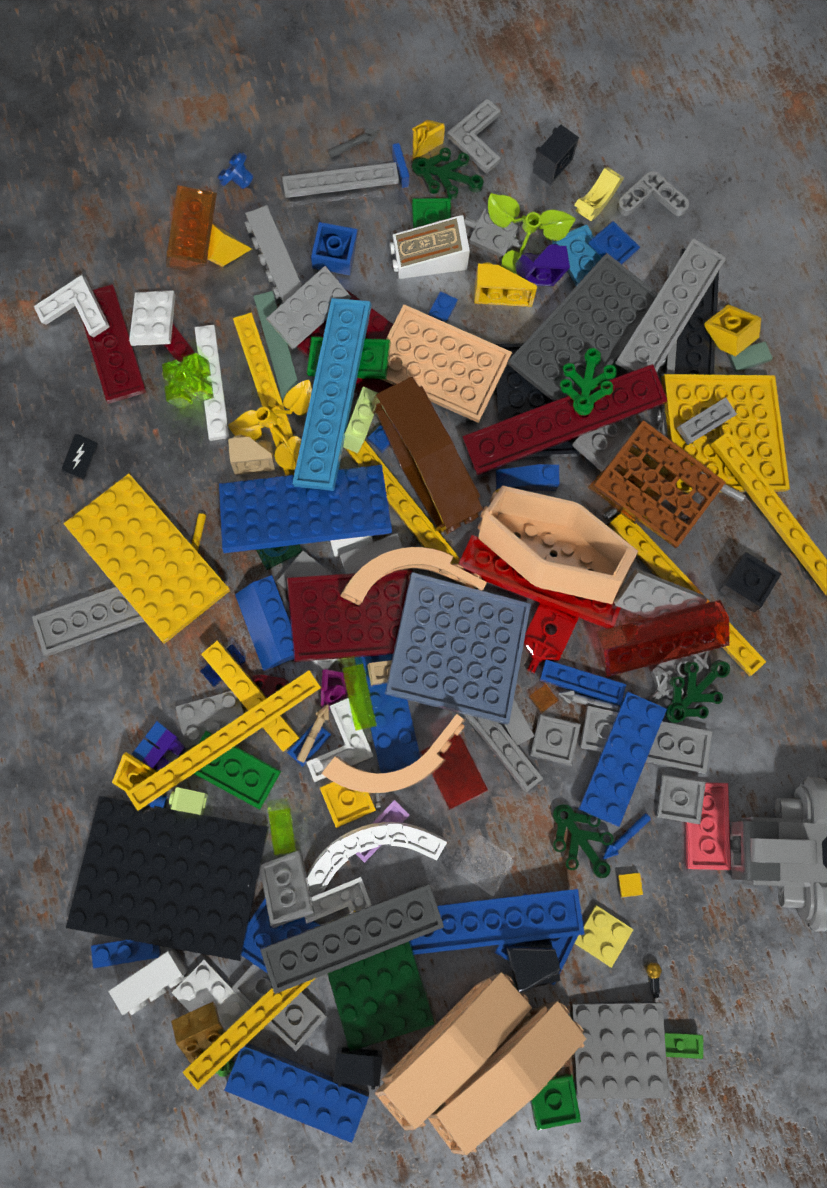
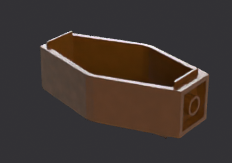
[372,376,483,534]

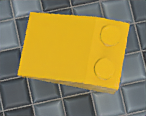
[474,262,537,307]

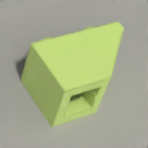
[169,787,208,815]

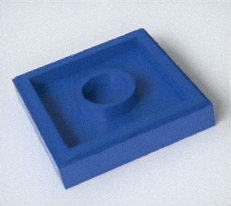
[588,221,640,264]

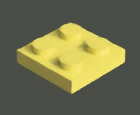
[574,905,634,968]

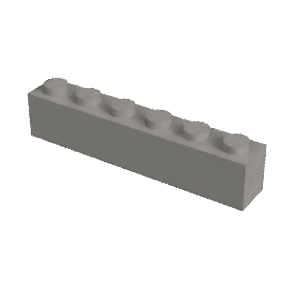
[244,205,302,306]

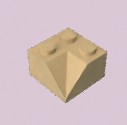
[228,435,275,475]

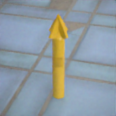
[191,513,206,552]

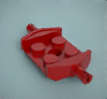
[523,603,579,674]

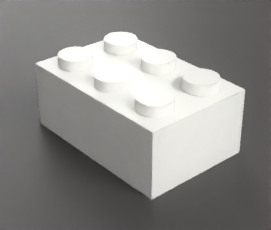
[109,949,189,1015]

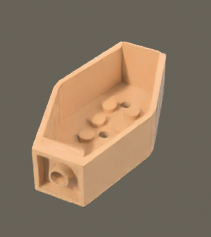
[478,486,638,604]
[374,972,532,1130]
[427,1001,586,1155]

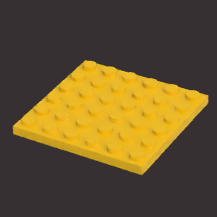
[661,374,790,493]

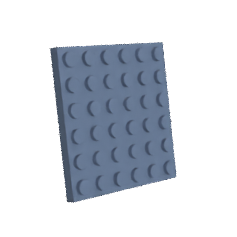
[385,572,531,725]

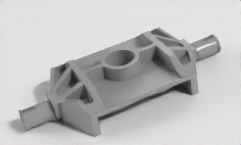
[647,637,718,703]

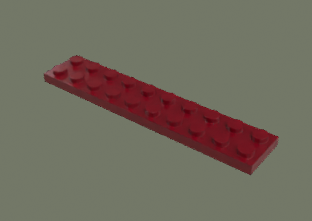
[462,364,668,475]

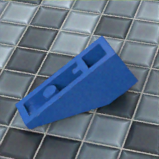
[496,464,559,492]

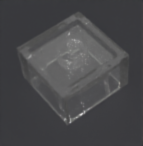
[455,835,516,896]

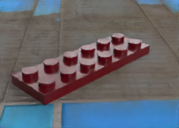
[82,284,147,404]

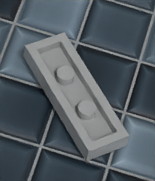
[677,398,737,445]

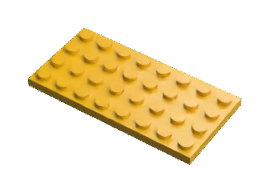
[63,474,230,644]

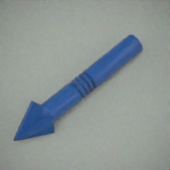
[603,813,651,859]

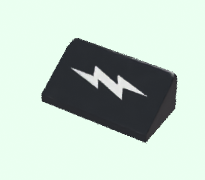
[61,434,98,480]

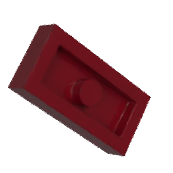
[163,324,196,366]

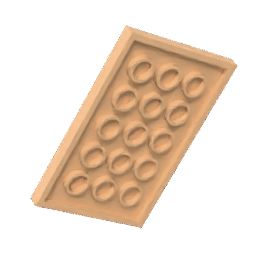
[381,305,512,423]

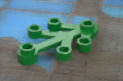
[560,348,616,415]

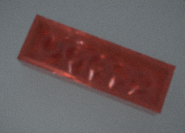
[597,600,730,677]

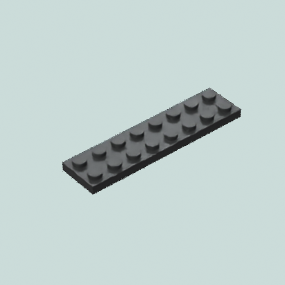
[260,884,444,994]

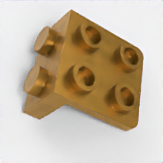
[171,1002,225,1063]

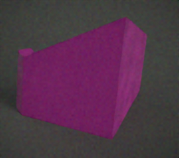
[321,669,356,710]

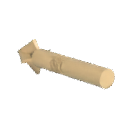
[297,704,329,763]

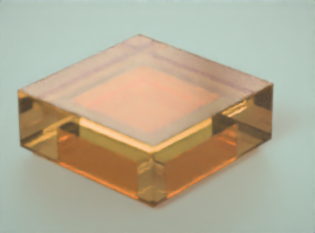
[529,684,559,714]

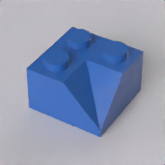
[311,222,358,276]

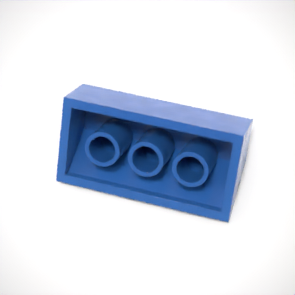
[235,575,294,671]

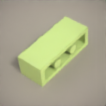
[343,387,378,453]

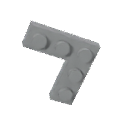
[447,99,501,174]

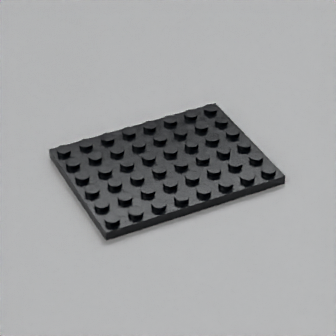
[66,796,269,961]

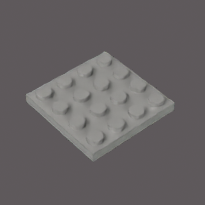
[572,1002,669,1099]

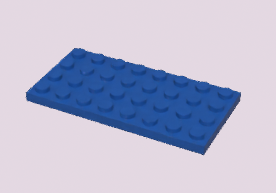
[219,465,392,553]

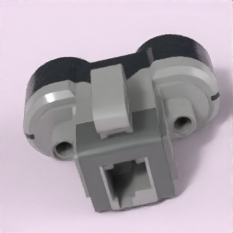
[730,777,827,932]

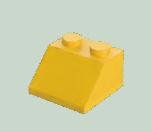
[704,304,761,356]

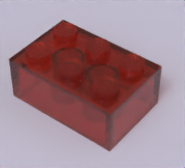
[420,734,488,811]

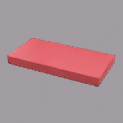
[685,783,731,870]

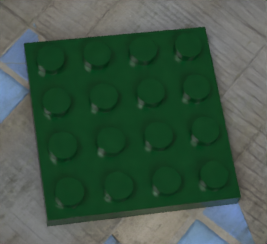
[327,941,436,1052]

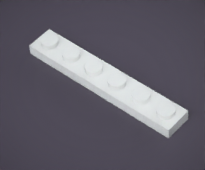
[195,325,230,441]

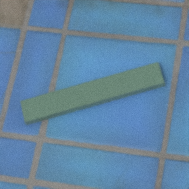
[254,291,299,401]

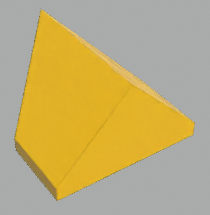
[412,120,445,161]
[208,223,252,267]
[112,752,157,792]

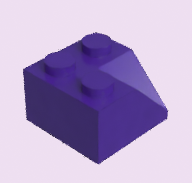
[515,244,570,286]

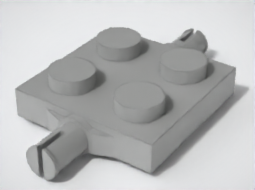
[464,207,523,258]

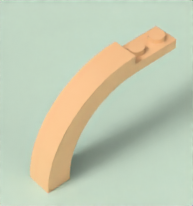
[340,547,487,605]
[321,714,465,793]

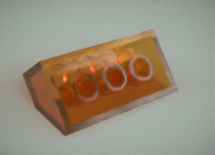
[166,185,217,271]

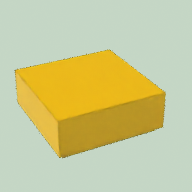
[617,873,643,897]

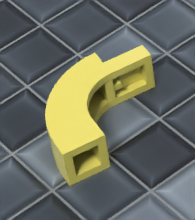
[574,167,624,221]

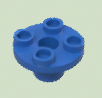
[217,152,253,189]

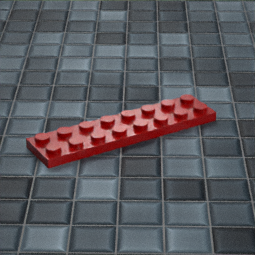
[458,535,621,630]

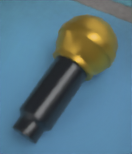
[646,963,662,998]

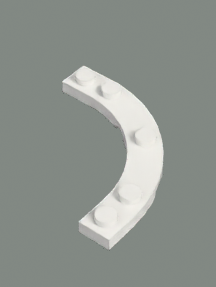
[307,822,447,896]

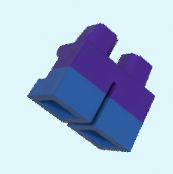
[132,721,186,770]

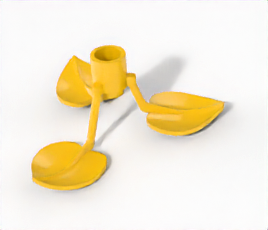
[228,380,312,470]

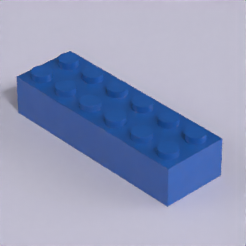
[224,1043,369,1143]

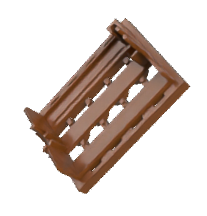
[593,420,726,548]

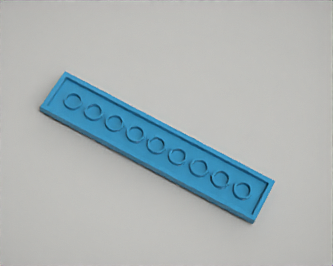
[292,298,372,491]

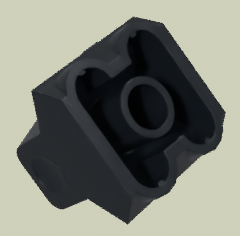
[506,939,561,994]

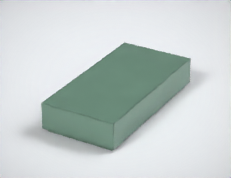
[728,341,773,372]

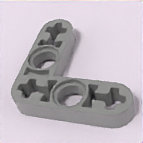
[617,171,689,216]

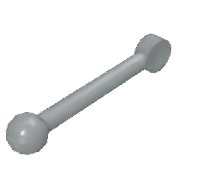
[371,765,381,810]

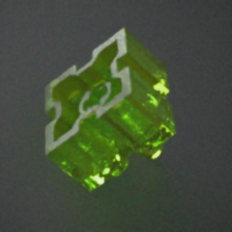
[162,353,214,408]

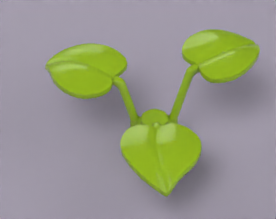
[488,193,575,275]

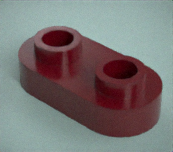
[251,674,289,698]

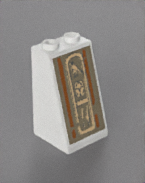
[389,215,470,279]

